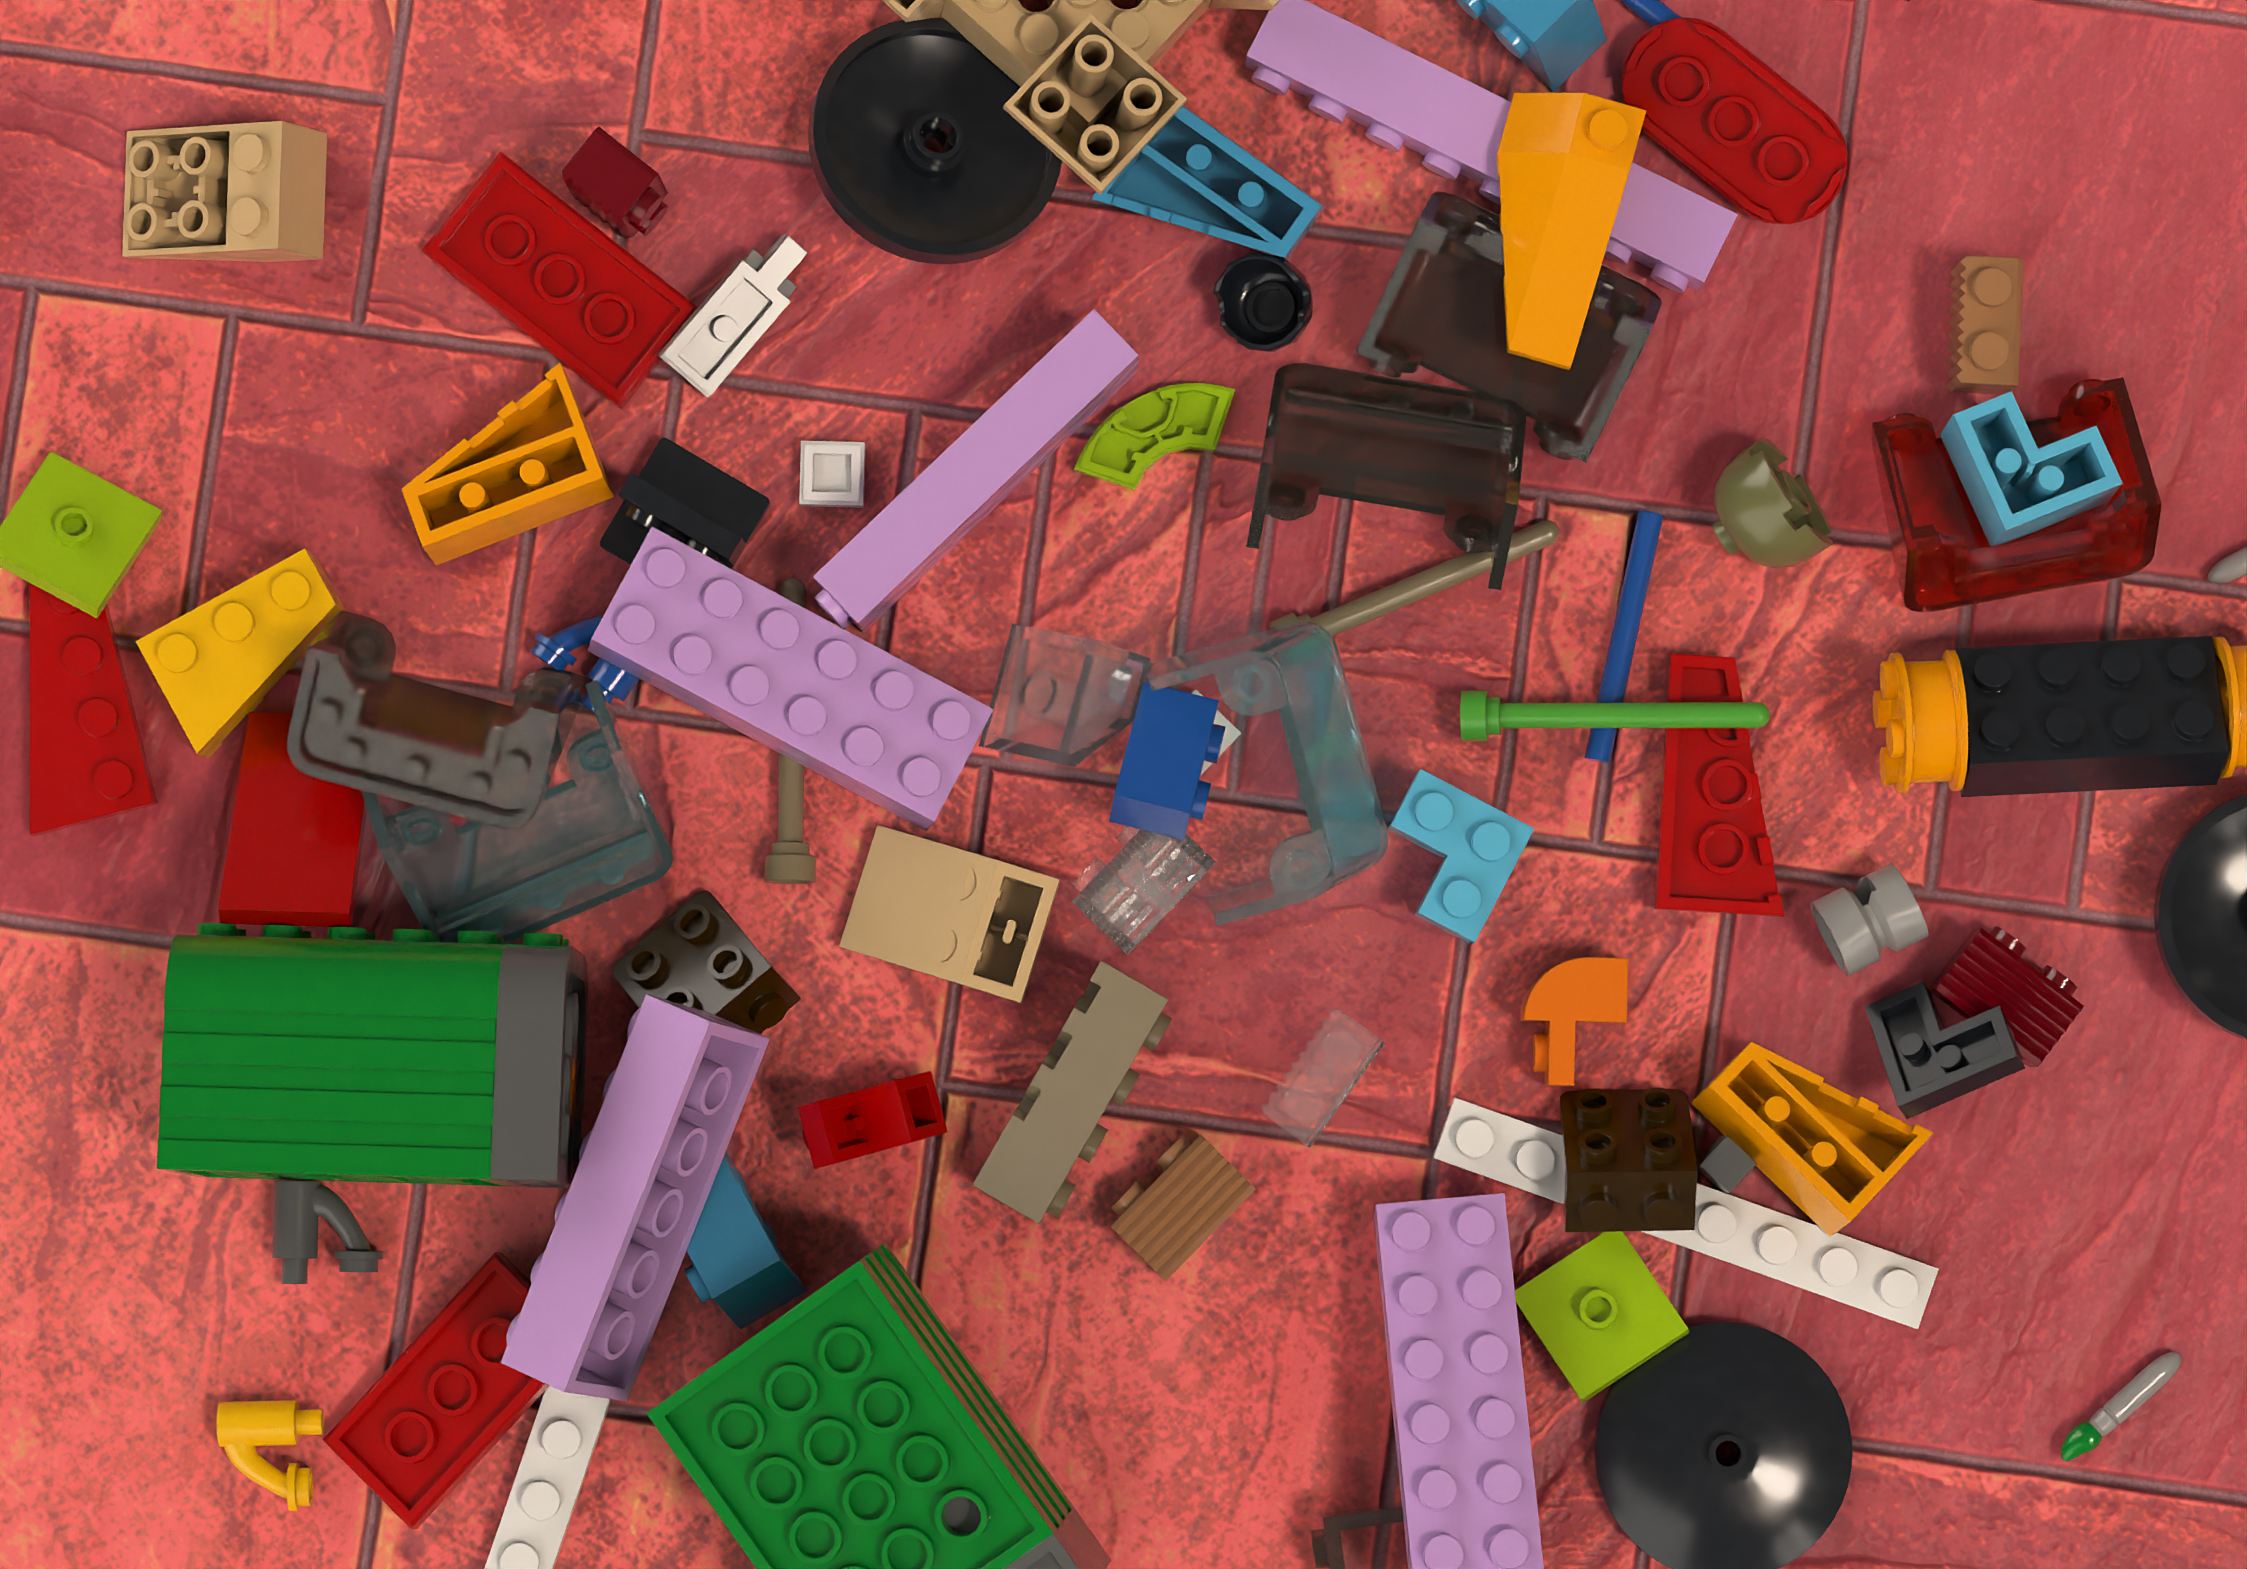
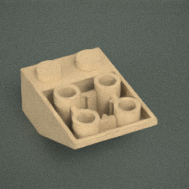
[122,121,327,262]
[839,825,1060,1004]

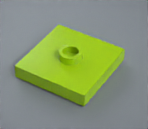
[0,451,162,618]
[1515,1231,1689,1403]

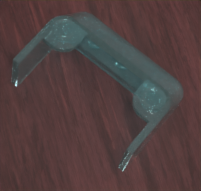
[1142,621,1389,926]
[358,680,673,944]

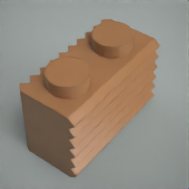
[1945,255,2024,395]
[1111,1134,1256,1281]

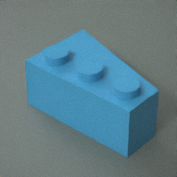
[1455,0,1607,92]
[1091,105,1326,258]
[684,1151,807,1329]

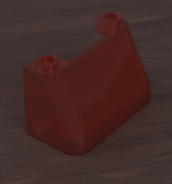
[1871,377,2162,613]

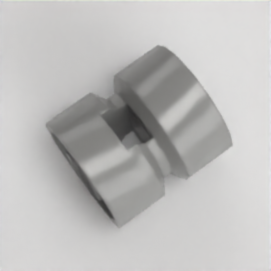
[1810,863,1929,976]

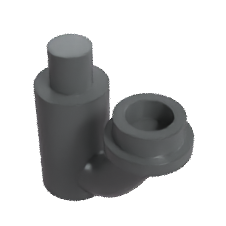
[272,1180,383,1284]

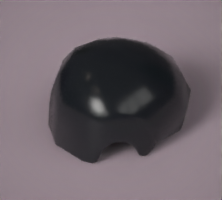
[1213,253,1313,352]

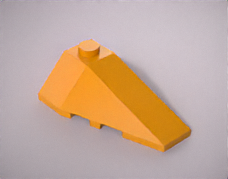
[1496,93,1646,370]

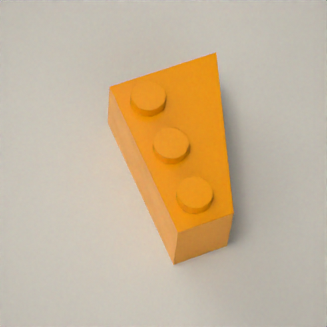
[401,363,614,566]
[1691,1042,1934,1237]

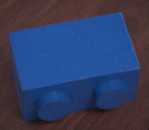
[1109,682,1226,840]

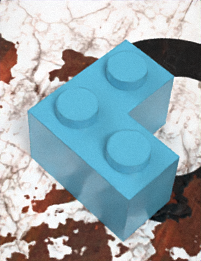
[1940,391,2123,549]
[1387,769,1535,944]

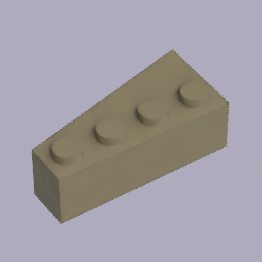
[972,961,1172,1224]

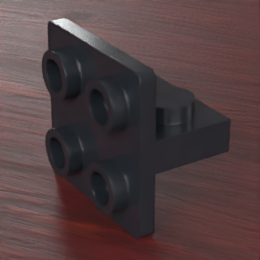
[600,438,770,569]

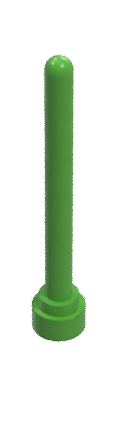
[1460,690,1770,741]

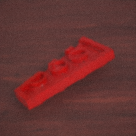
[30,583,158,836]
[1654,654,1785,917]

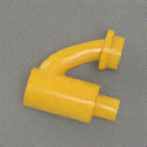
[217,1400,325,1512]

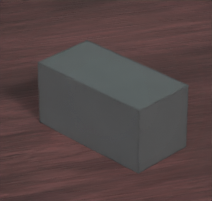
[1696,1135,1757,1193]

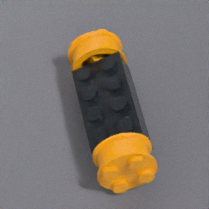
[1873,636,2247,797]

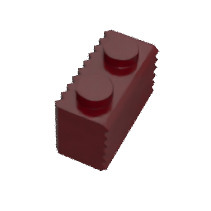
[562,127,668,238]
[1929,926,2084,1067]

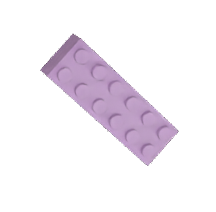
[587,527,994,831]
[501,994,770,1402]
[1374,1193,1544,1569]

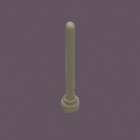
[1269,520,1560,669]
[765,578,816,884]

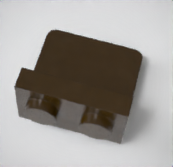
[613,891,801,1034]
[1560,1088,1697,1232]

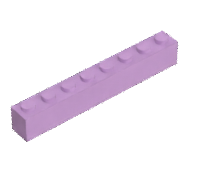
[1245,0,1738,293]

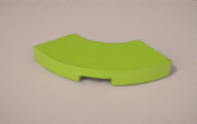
[1074,383,1235,492]

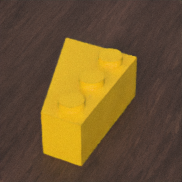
[135,549,346,758]

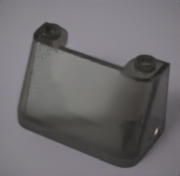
[1356,192,1662,463]
[287,610,587,829]

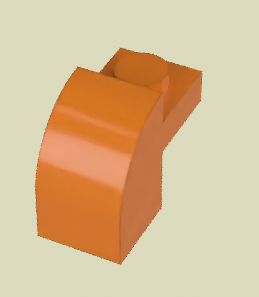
[1520,957,1628,1086]

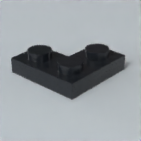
[1865,981,2025,1119]

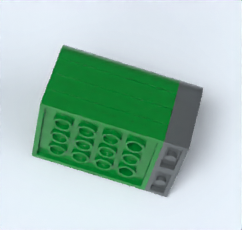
[157,923,588,1188]
[646,1242,1111,1569]

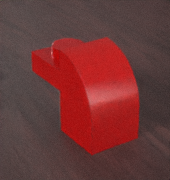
[797,1071,948,1169]

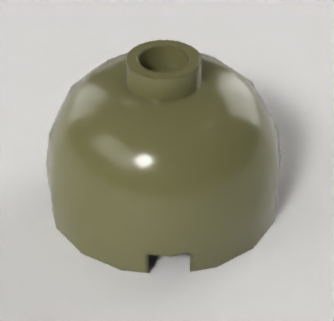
[1712,438,1833,568]

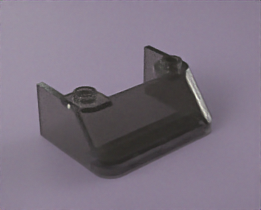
[1246,363,1526,590]

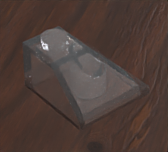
[979,624,1151,767]

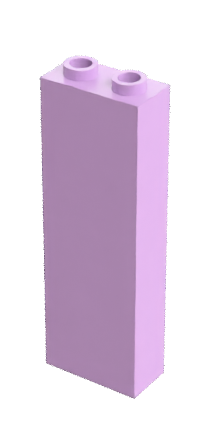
[813,309,1139,633]

